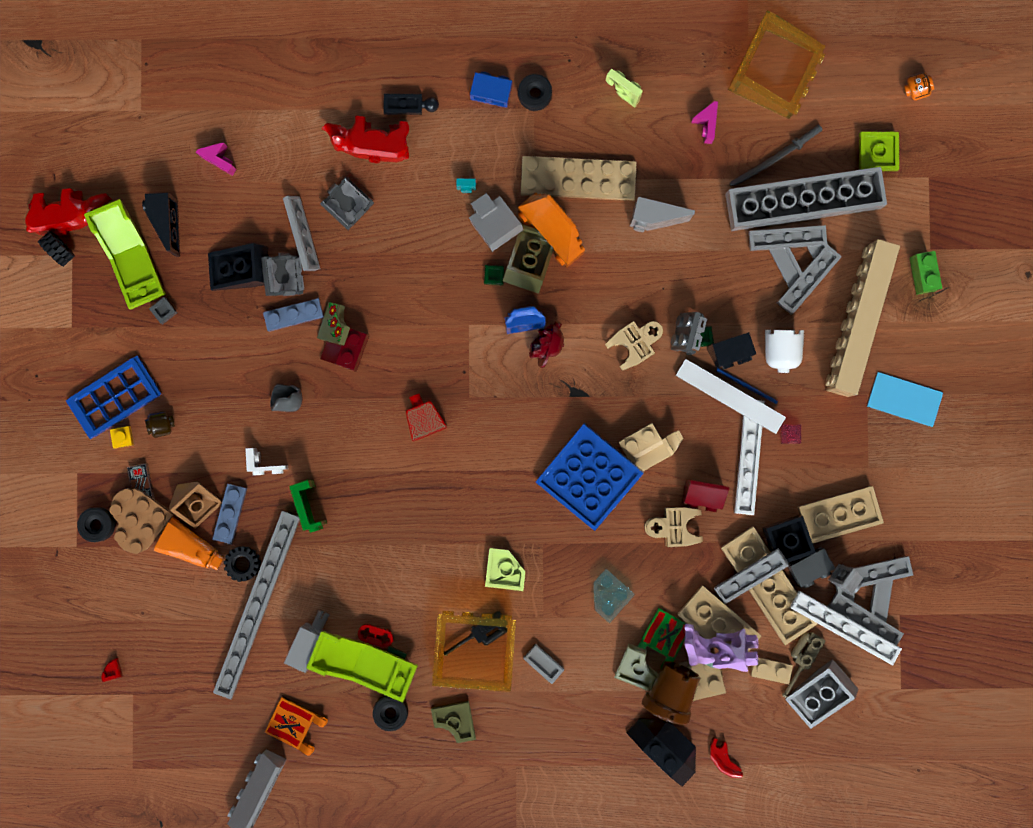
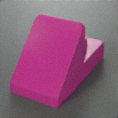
[691,101,718,144]
[196,143,236,176]

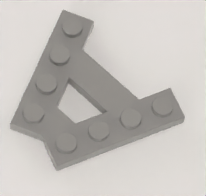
[748,225,842,315]
[827,556,913,645]

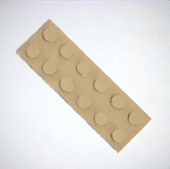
[521,156,636,201]
[720,527,817,645]

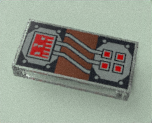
[127,463,155,499]

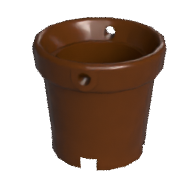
[642,661,701,725]

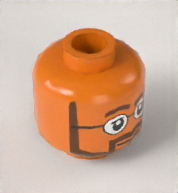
[904,73,934,101]

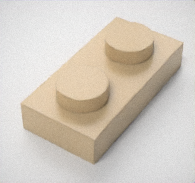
[750,657,793,684]

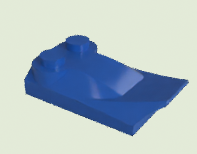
[504,307,546,334]

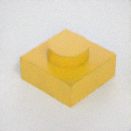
[110,426,134,449]

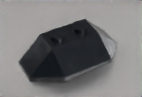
[626,718,696,787]

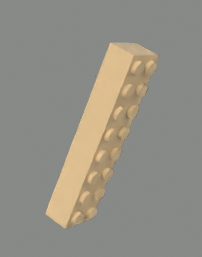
[825,239,900,397]

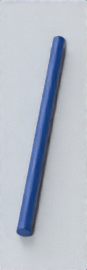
[716,368,778,404]

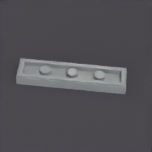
[283,196,320,271]
[714,548,789,604]

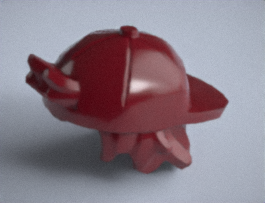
[529,321,564,368]

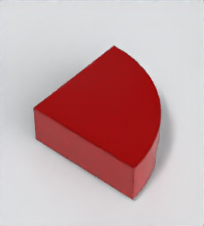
[101,658,123,682]

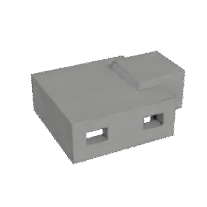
[469,193,523,252]

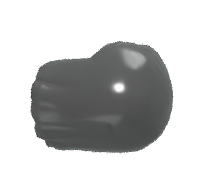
[270,384,303,412]

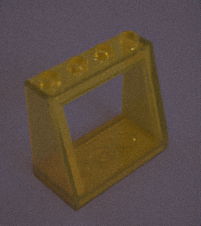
[728,10,826,119]
[432,611,516,692]

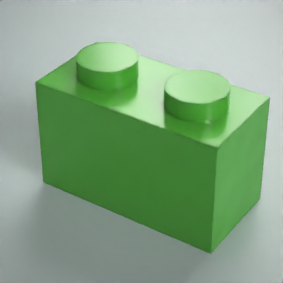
[910,251,942,295]

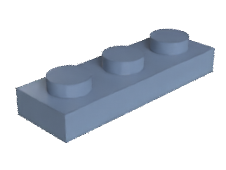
[263,298,324,332]
[212,484,247,544]

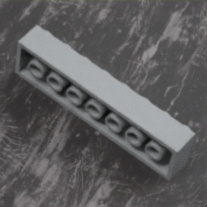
[725,167,887,231]

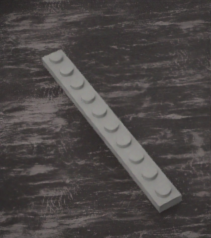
[213,511,300,700]

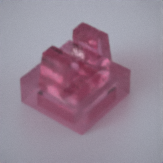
[781,424,801,444]

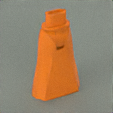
[154,517,224,570]

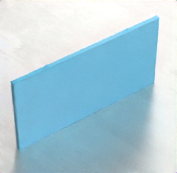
[867,372,943,427]

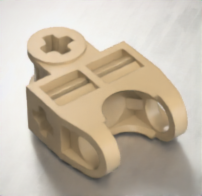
[605,321,663,371]
[644,507,703,547]

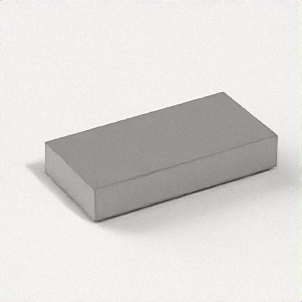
[523,643,565,684]

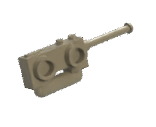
[782,632,826,698]

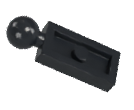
[384,94,439,115]

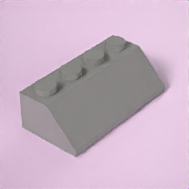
[228,749,287,828]

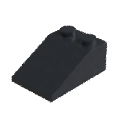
[142,193,180,257]
[208,243,269,291]

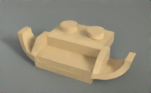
[619,423,684,471]

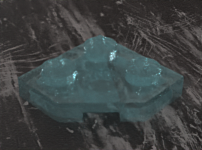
[593,568,635,623]

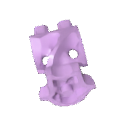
[685,624,759,672]

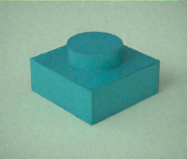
[456,178,476,193]

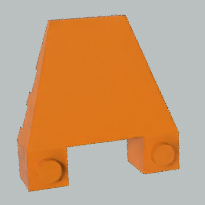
[517,192,585,268]

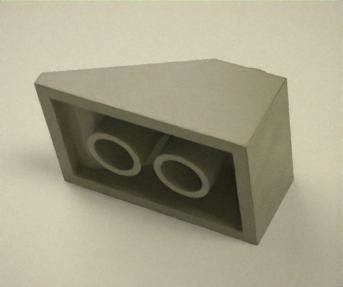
[503,225,553,294]

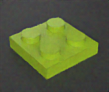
[859,132,899,171]

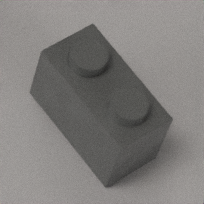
[787,547,835,588]

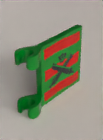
[637,608,686,669]

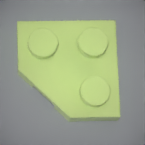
[606,68,643,107]
[485,548,526,591]

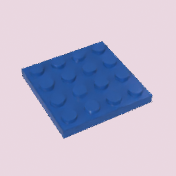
[536,423,644,531]

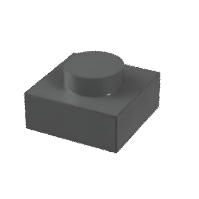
[149,297,178,325]

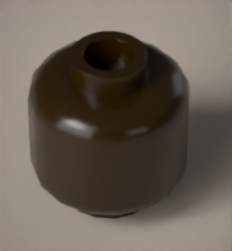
[145,411,175,438]

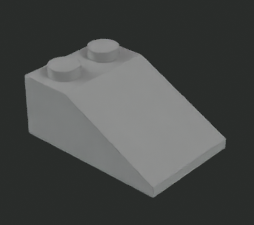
[630,197,695,232]
[785,659,858,729]

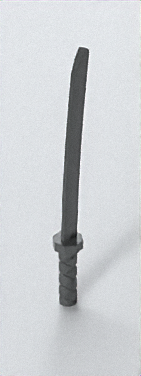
[730,125,822,186]

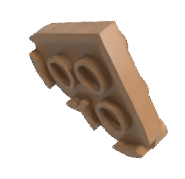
[110,488,174,554]

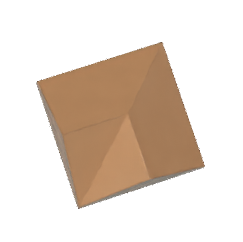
[169,482,222,529]

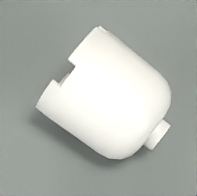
[765,330,804,373]

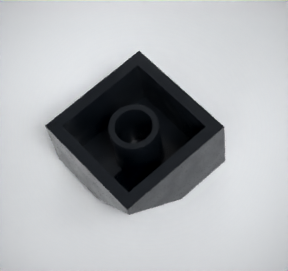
[707,332,757,370]
[762,515,816,562]

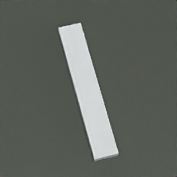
[676,359,786,434]
[734,400,765,515]
[789,591,902,665]

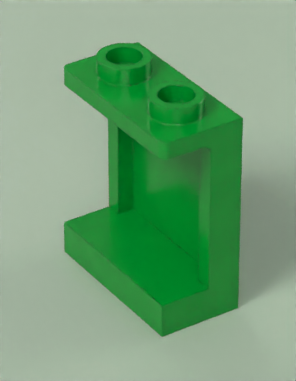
[289,480,327,533]

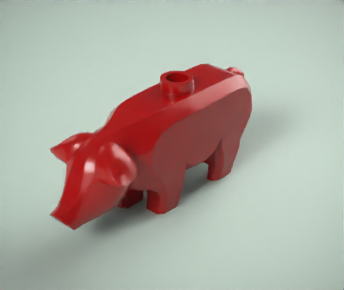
[322,116,409,163]
[25,188,112,236]

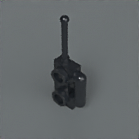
[443,610,508,656]

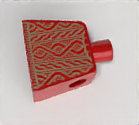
[406,393,447,442]

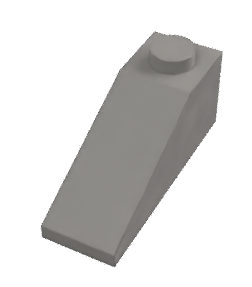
[828,564,863,595]

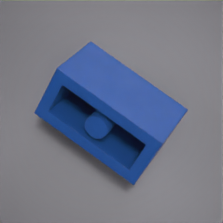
[470,71,512,108]

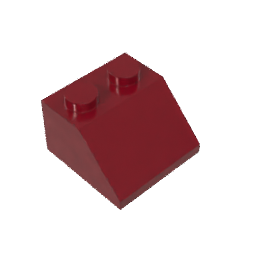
[320,328,369,372]
[682,480,729,512]

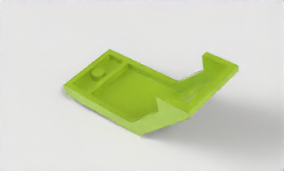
[84,199,166,309]
[306,631,418,702]

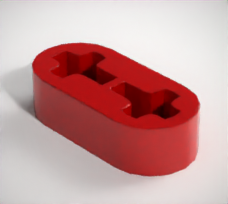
[357,624,394,648]

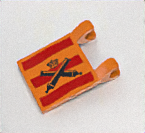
[265,697,328,756]

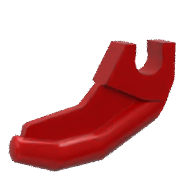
[710,737,743,778]

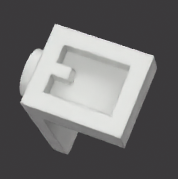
[246,448,288,475]

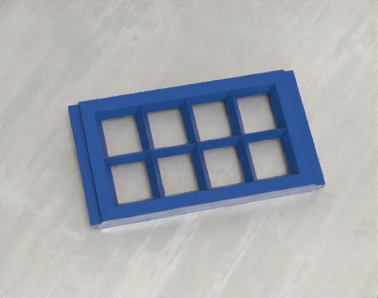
[66,356,162,439]

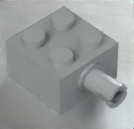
[284,610,329,673]

